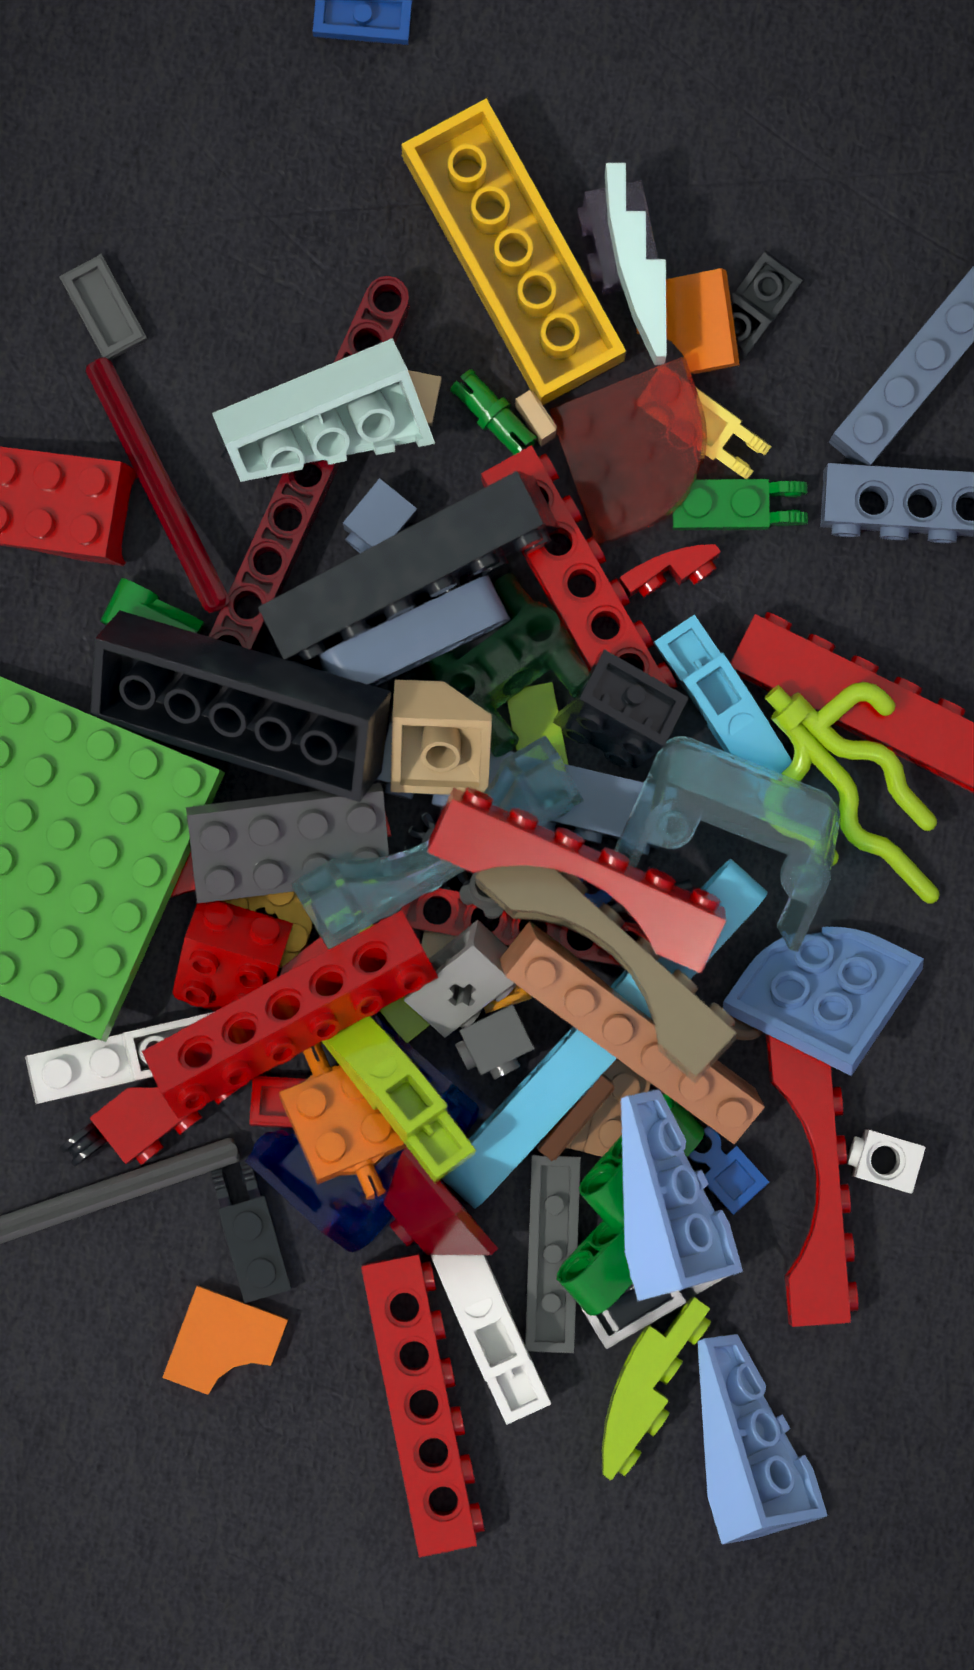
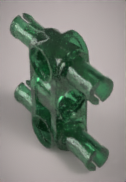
[424,573,590,757]

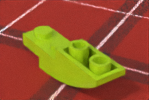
[322,1016,476,1183]
[602,1297,711,1480]

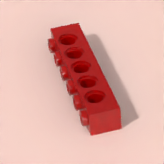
[481,445,678,689]
[141,910,438,1119]
[361,1253,485,1557]

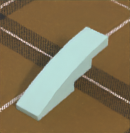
[605,163,667,365]

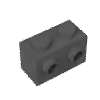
[455,1004,534,1079]

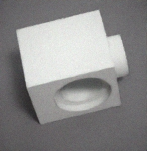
[847,1129,926,1194]

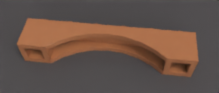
[499,921,765,1144]

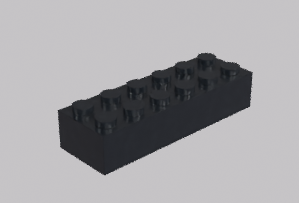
[258,471,560,665]
[90,610,391,802]

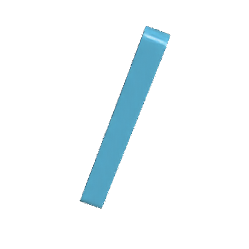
[442,859,768,1209]

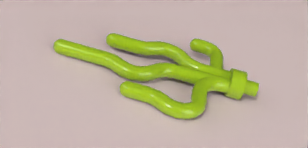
[761,682,940,904]

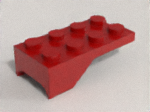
[0,447,138,566]

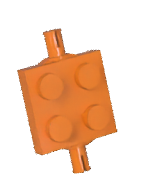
[279,1042,407,1200]

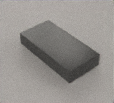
[59,254,148,361]

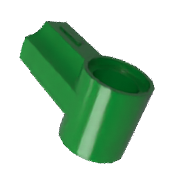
[100,578,205,634]

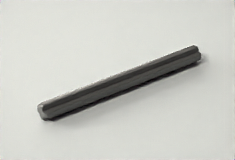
[0,1137,240,1244]

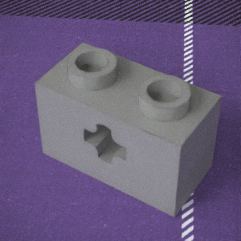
[404,920,516,1037]

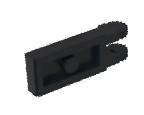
[211,1159,292,1303]

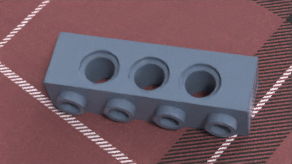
[820,463,974,543]

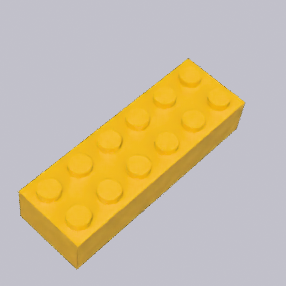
[401,98,626,405]

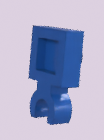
[688,1126,769,1215]

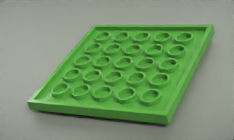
[0,676,225,1042]

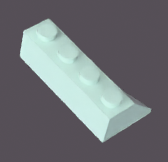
[212,339,435,482]

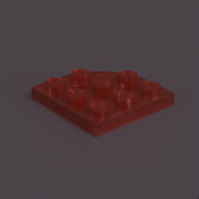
[549,357,707,545]

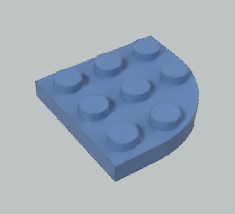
[723,927,924,1076]

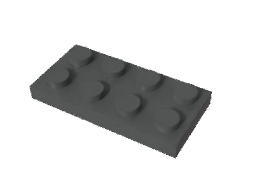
[186,783,391,904]

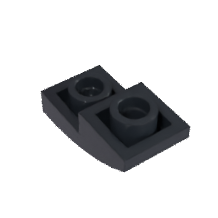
[730,251,804,360]

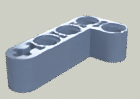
[316,575,510,687]

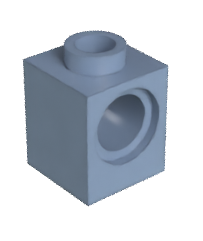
[343,478,418,553]

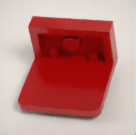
[172,901,294,1011]

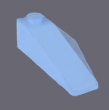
[621,1089,743,1301]
[698,1334,828,1544]

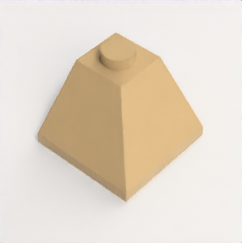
[391,680,492,795]

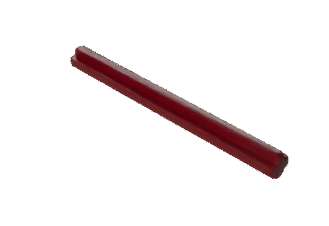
[86,357,230,613]

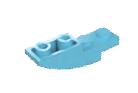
[654,615,792,804]

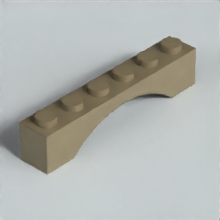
[475,865,736,1084]

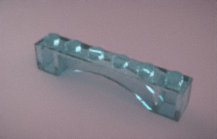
[290,736,584,949]

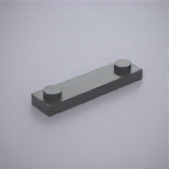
[525,1155,581,1353]

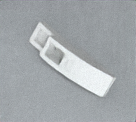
[25,1012,213,1104]
[431,1255,551,1425]

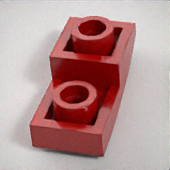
[619,544,721,598]

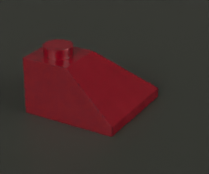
[384,1148,498,1255]

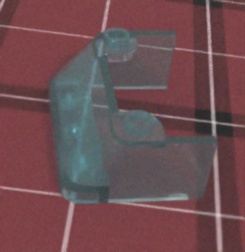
[614,736,840,952]

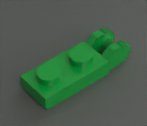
[672,479,808,530]

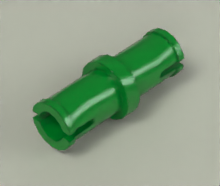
[450,369,538,455]

